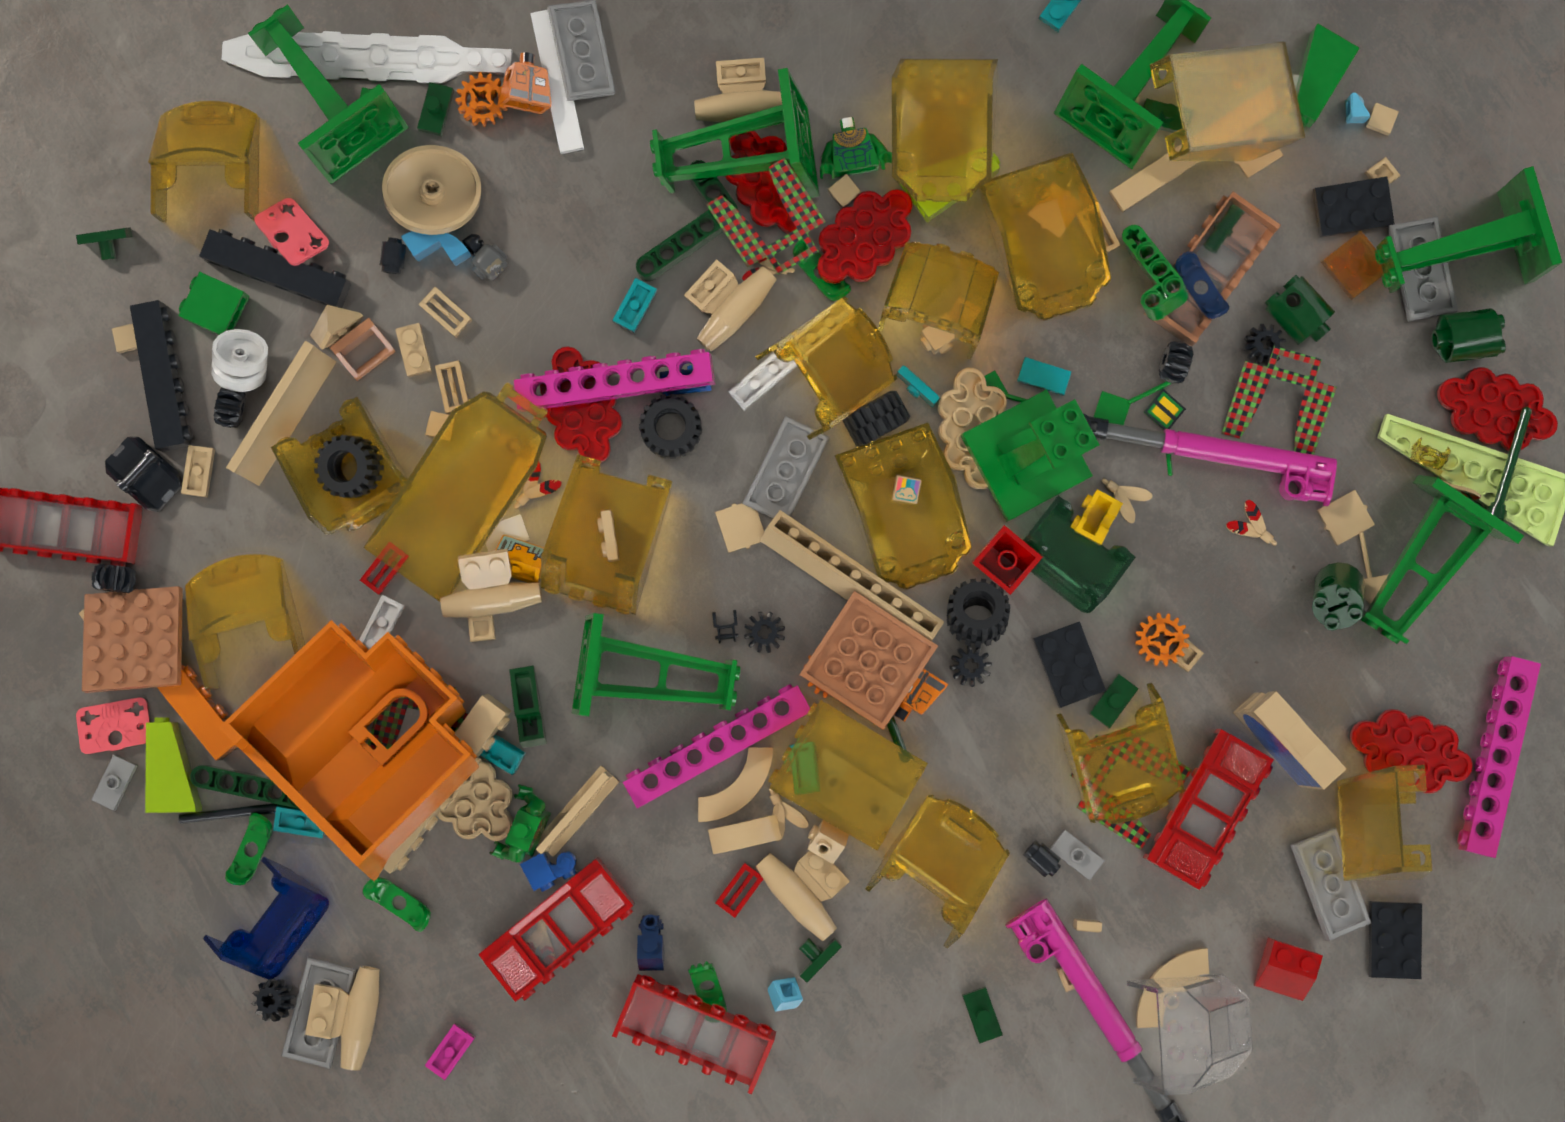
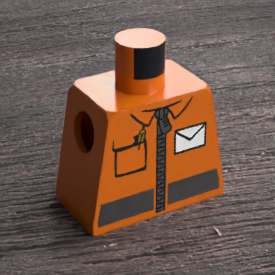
[499,52,551,114]
[894,669,948,722]

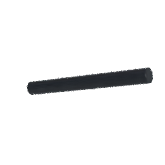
[179,803,278,824]

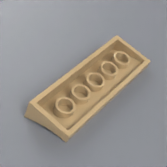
[226,341,337,486]

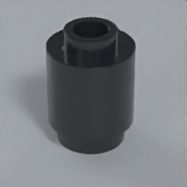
[379,237,407,275]
[1023,840,1061,877]

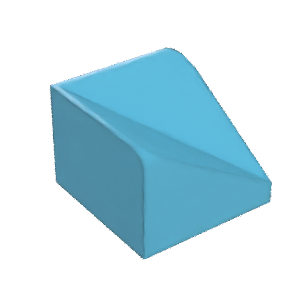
[1345,93,1370,123]
[767,977,803,1012]

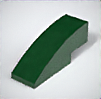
[509,665,547,748]

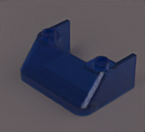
[203,857,329,979]

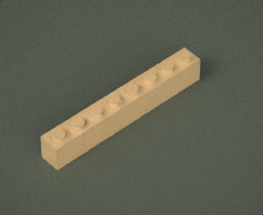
[760,510,944,641]
[383,693,512,874]

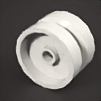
[211,329,268,392]

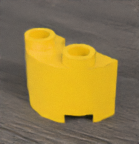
[1070,489,1123,545]

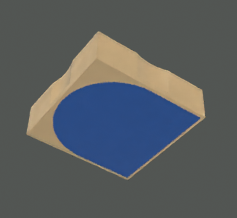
[1233,691,1346,790]

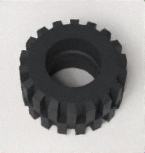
[842,391,911,447]
[639,394,702,459]
[314,435,384,498]
[946,578,1010,647]

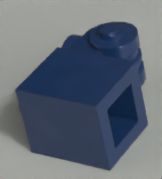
[637,914,664,971]

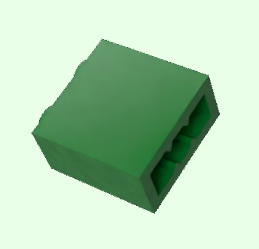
[178,271,250,335]

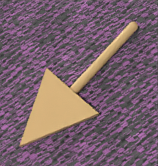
[1359,532,1389,605]

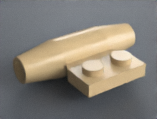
[694,58,782,122]
[684,259,777,352]
[440,549,542,618]
[756,850,850,941]
[305,966,380,1071]

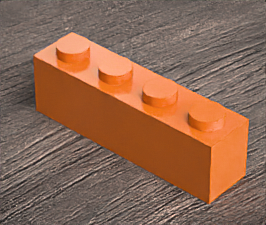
[157,665,238,760]

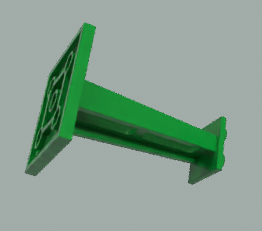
[1054,0,1211,169]
[248,4,409,184]
[650,68,820,198]
[1375,166,1563,293]
[960,389,1100,522]
[1361,475,1524,644]
[571,613,740,717]

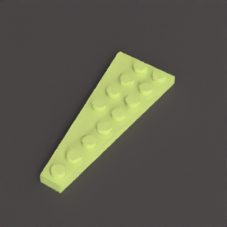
[1377,414,1565,547]

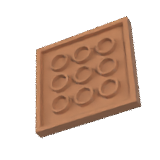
[82,586,183,693]
[799,591,938,730]

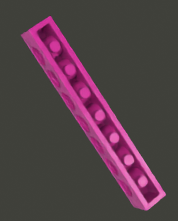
[514,349,715,412]
[1457,656,1541,858]
[623,684,812,809]

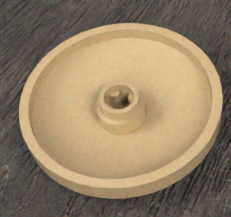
[382,145,481,235]

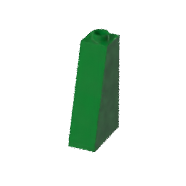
[1289,24,1360,128]

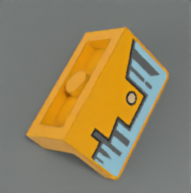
[495,535,549,583]

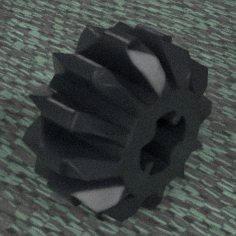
[1243,324,1286,366]
[1158,341,1194,384]
[213,387,246,428]
[91,564,136,593]
[744,611,785,653]
[949,645,992,687]
[251,978,296,1022]

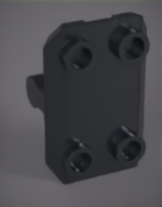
[105,436,183,512]

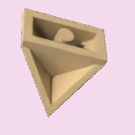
[310,305,363,350]

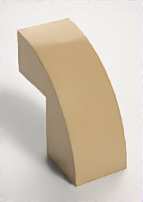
[708,814,782,854]

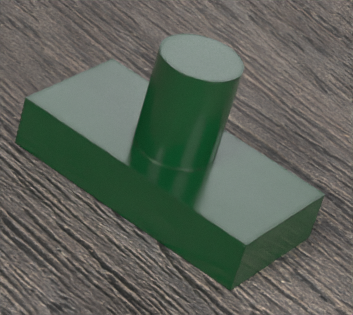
[417,82,454,136]
[1143,98,1193,136]
[76,227,133,260]
[1089,674,1139,729]
[799,937,842,983]
[962,986,1003,1044]

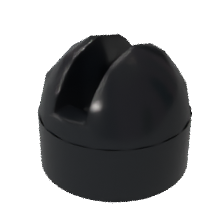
[462,234,484,255]

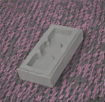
[91,755,138,811]
[1050,830,1105,880]

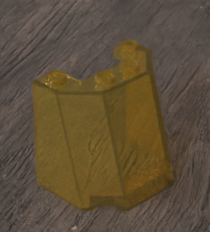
[271,397,411,535]

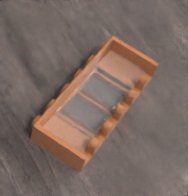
[1143,191,1281,346]

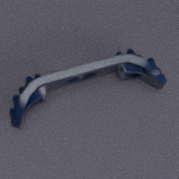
[1175,251,1230,319]

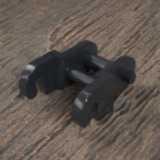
[712,610,739,644]

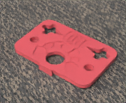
[254,198,329,266]
[76,697,150,754]

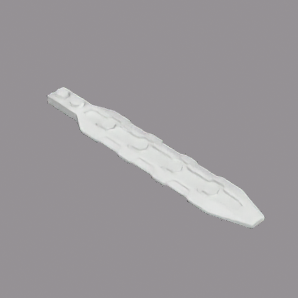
[222,31,513,84]

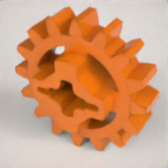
[455,72,508,127]
[1135,613,1190,667]

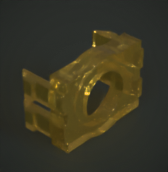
[1411,438,1451,470]

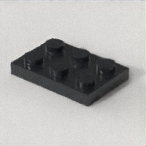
[1313,176,1395,237]
[1033,621,1106,708]
[1369,901,1422,979]

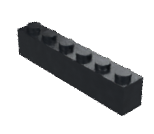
[199,228,351,308]
[130,300,193,452]

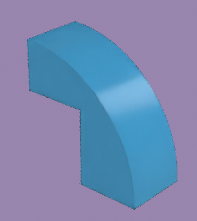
[401,231,472,266]

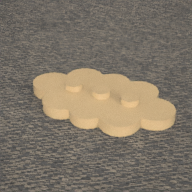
[937,367,1007,490]
[437,761,513,841]

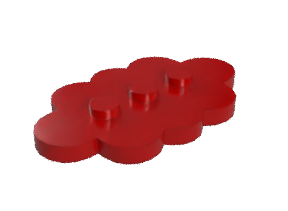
[725,131,812,234]
[817,189,913,284]
[540,346,623,465]
[1437,367,1558,451]
[1350,709,1473,794]

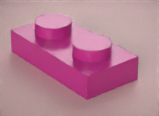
[425,1023,476,1080]

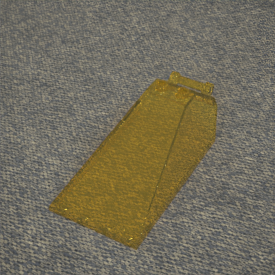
[364,382,548,602]

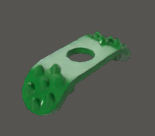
[793,239,851,301]
[225,813,273,886]
[362,877,431,932]
[688,961,727,1023]

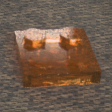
[1321,231,1384,300]

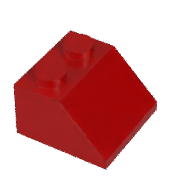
[972,525,1043,595]
[1254,937,1323,1001]

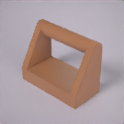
[330,318,396,381]

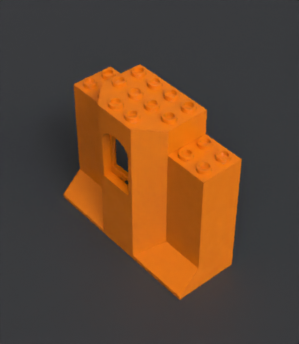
[218,620,479,881]

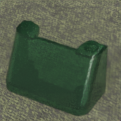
[1022,495,1136,613]

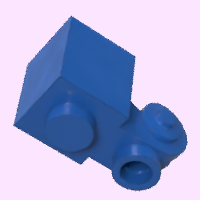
[520,852,577,892]

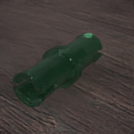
[1203,204,1244,254]

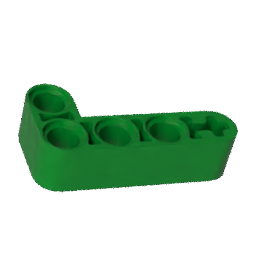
[1122,225,1188,321]

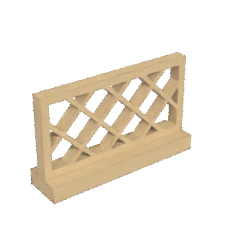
[536,765,620,857]

